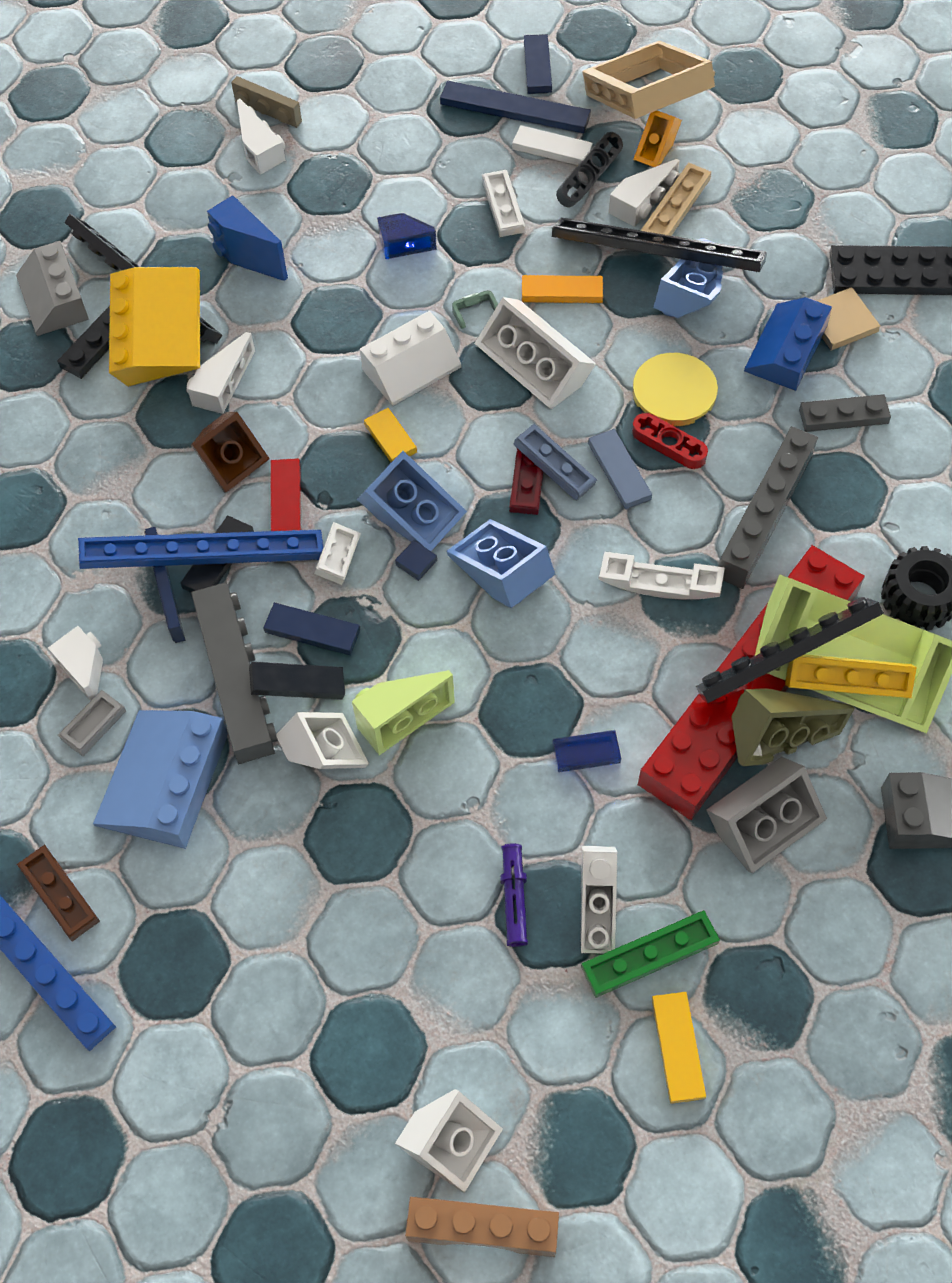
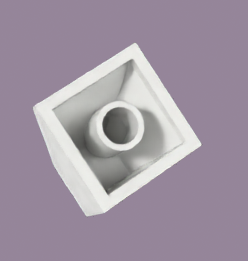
[276,712,369,769]
[395,1089,503,1193]

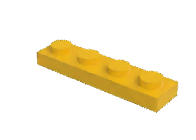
[785,655,917,698]

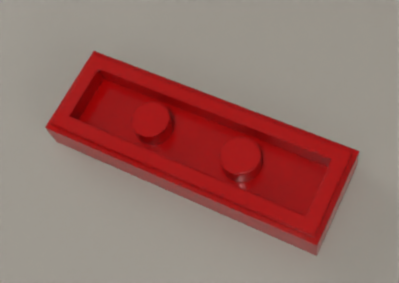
[271,458,301,531]

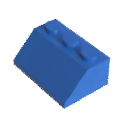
[744,297,832,391]

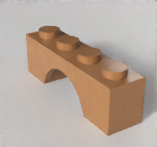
[405,1196,559,1257]

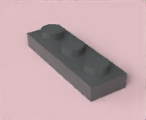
[799,394,891,432]

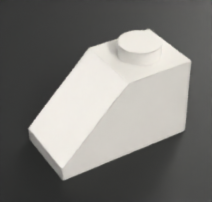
[48,626,103,701]

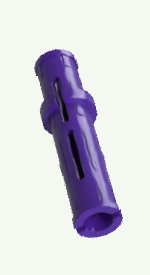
[500,843,528,947]

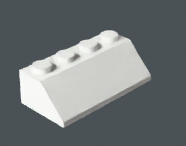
[474,297,596,409]

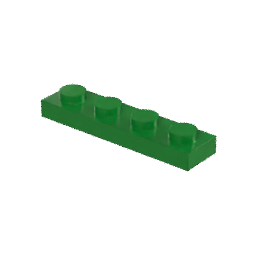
[581,910,720,998]

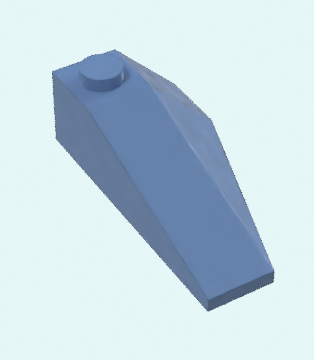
[653,238,723,318]

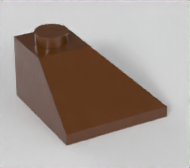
[191,412,270,493]

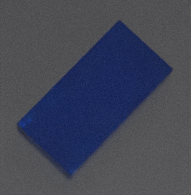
[553,730,621,772]

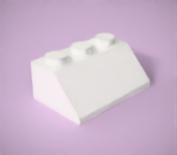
[360,311,462,406]

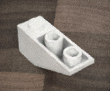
[237,99,286,175]
[609,159,680,227]
[581,846,617,954]

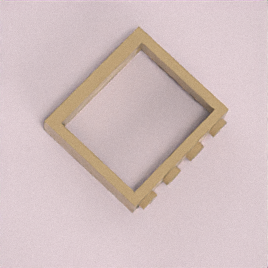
[582,40,715,119]

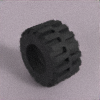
[881,546,952,631]

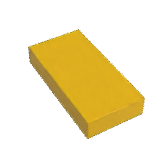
[364,408,417,462]

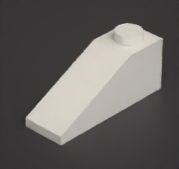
[187,332,255,414]

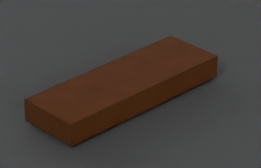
[17,844,100,942]

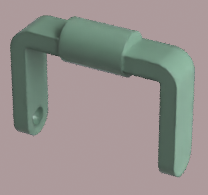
[452,290,498,329]

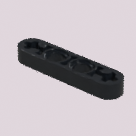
[556,132,623,207]

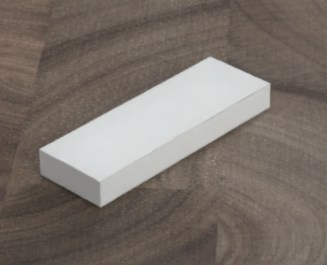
[512,125,593,165]
[482,170,525,237]

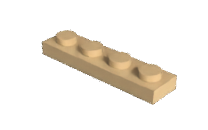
[641,162,711,236]

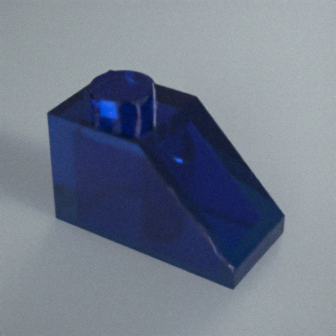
[377,213,437,260]

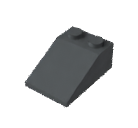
[881,772,952,849]

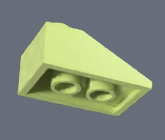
[352,670,455,755]

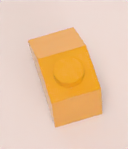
[633,110,682,167]

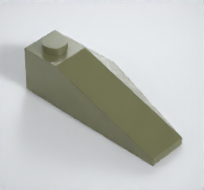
[732,689,855,766]

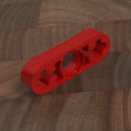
[632,413,708,469]

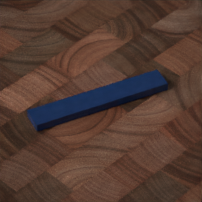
[440,81,591,134]

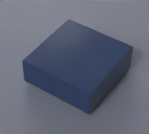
[395,540,437,581]

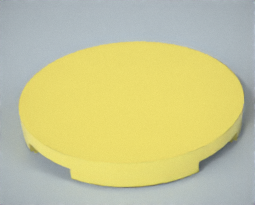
[632,353,718,426]

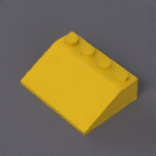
[109,267,200,387]

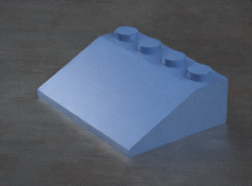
[93,710,228,849]

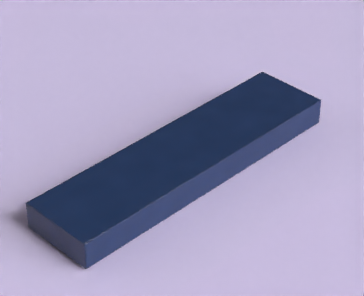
[144,527,186,643]

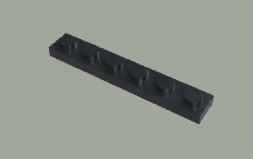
[696,597,884,703]

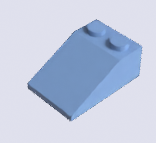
[357,451,467,551]
[446,519,555,608]

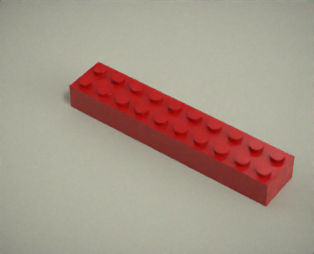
[637,545,865,821]

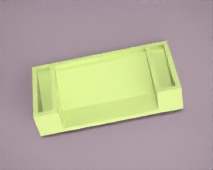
[755,574,952,734]

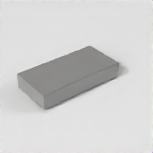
[58,690,126,756]

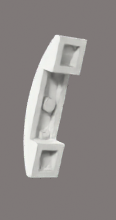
[599,552,725,600]

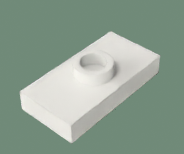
[314,522,361,585]

